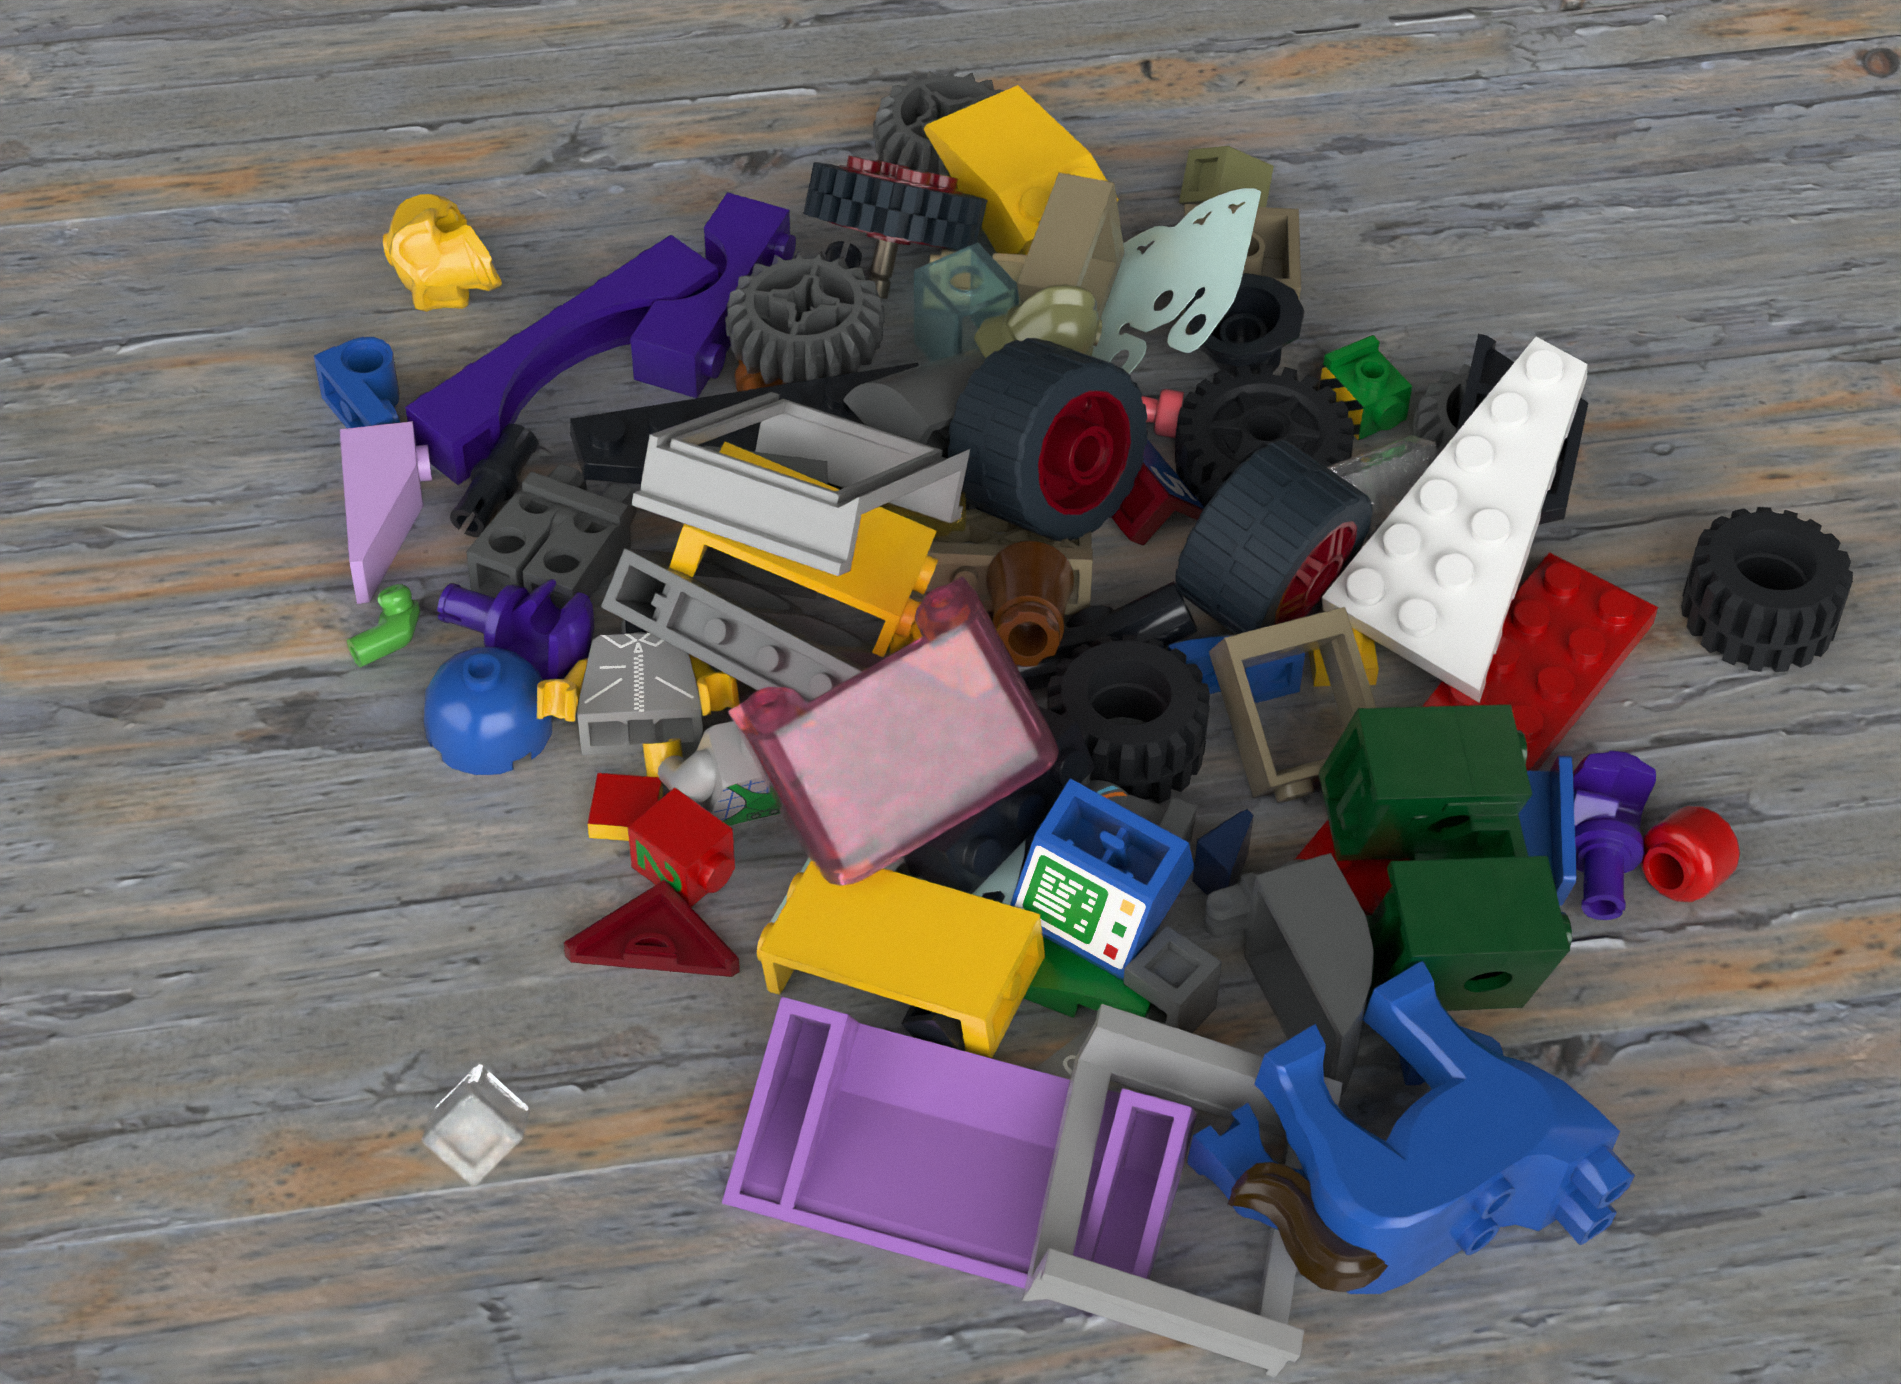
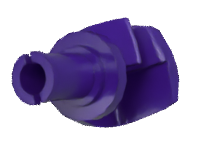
[437,579,594,681]
[1573,750,1656,920]

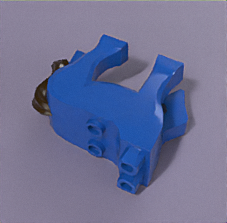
[1187,960,1635,1294]

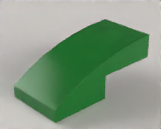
[1023,937,1152,1018]

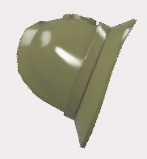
[973,284,1102,359]

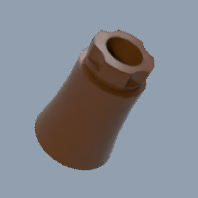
[986,541,1074,667]

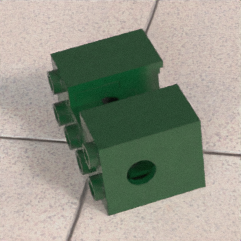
[1319,705,1572,1011]

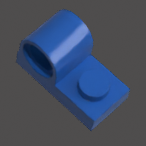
[314,337,400,428]

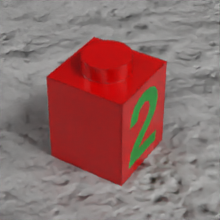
[628,787,735,907]

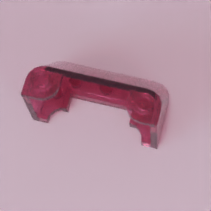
[728,576,1059,886]

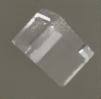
[421,1063,530,1187]

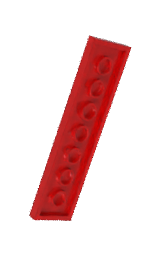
[1294,552,1658,915]

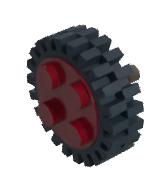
[803,155,987,299]

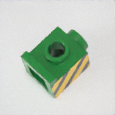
[1319,335,1412,440]

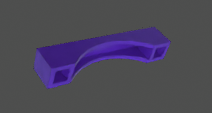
[405,235,719,485]

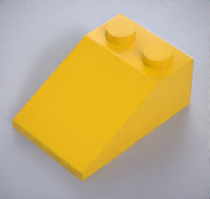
[923,85,1119,255]

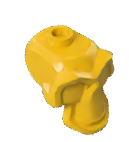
[383,194,502,312]

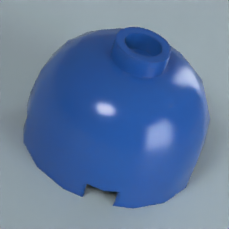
[424,647,553,775]

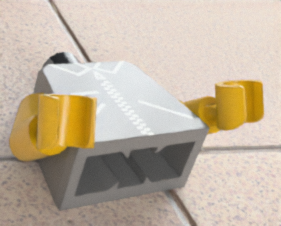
[537,619,741,755]

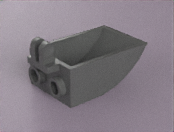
[1204,853,1374,1098]

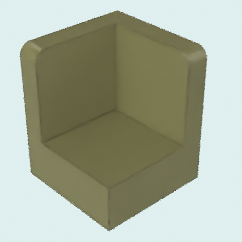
[1179,146,1274,207]

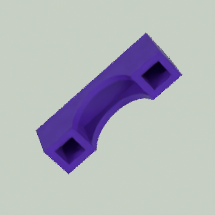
[630,192,796,398]

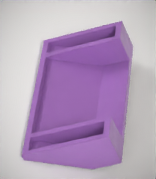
[722,997,1197,1289]

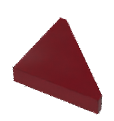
[563,880,740,977]

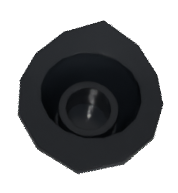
[1185,273,1305,376]

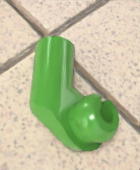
[347,584,420,667]

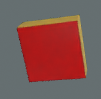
[587,773,663,841]

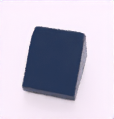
[1192,809,1254,896]

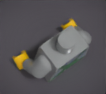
[642,708,844,826]

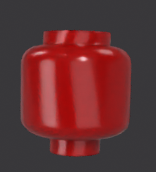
[1641,806,1740,903]

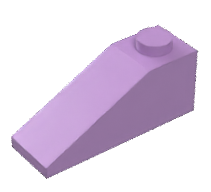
[340,421,432,604]

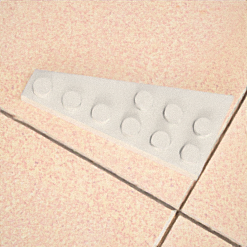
[1322,337,1588,703]

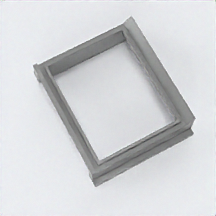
[632,392,970,576]
[1022,1004,1343,1378]

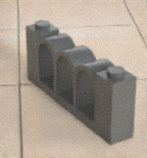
[601,548,1006,774]

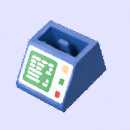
[1010,778,1195,981]

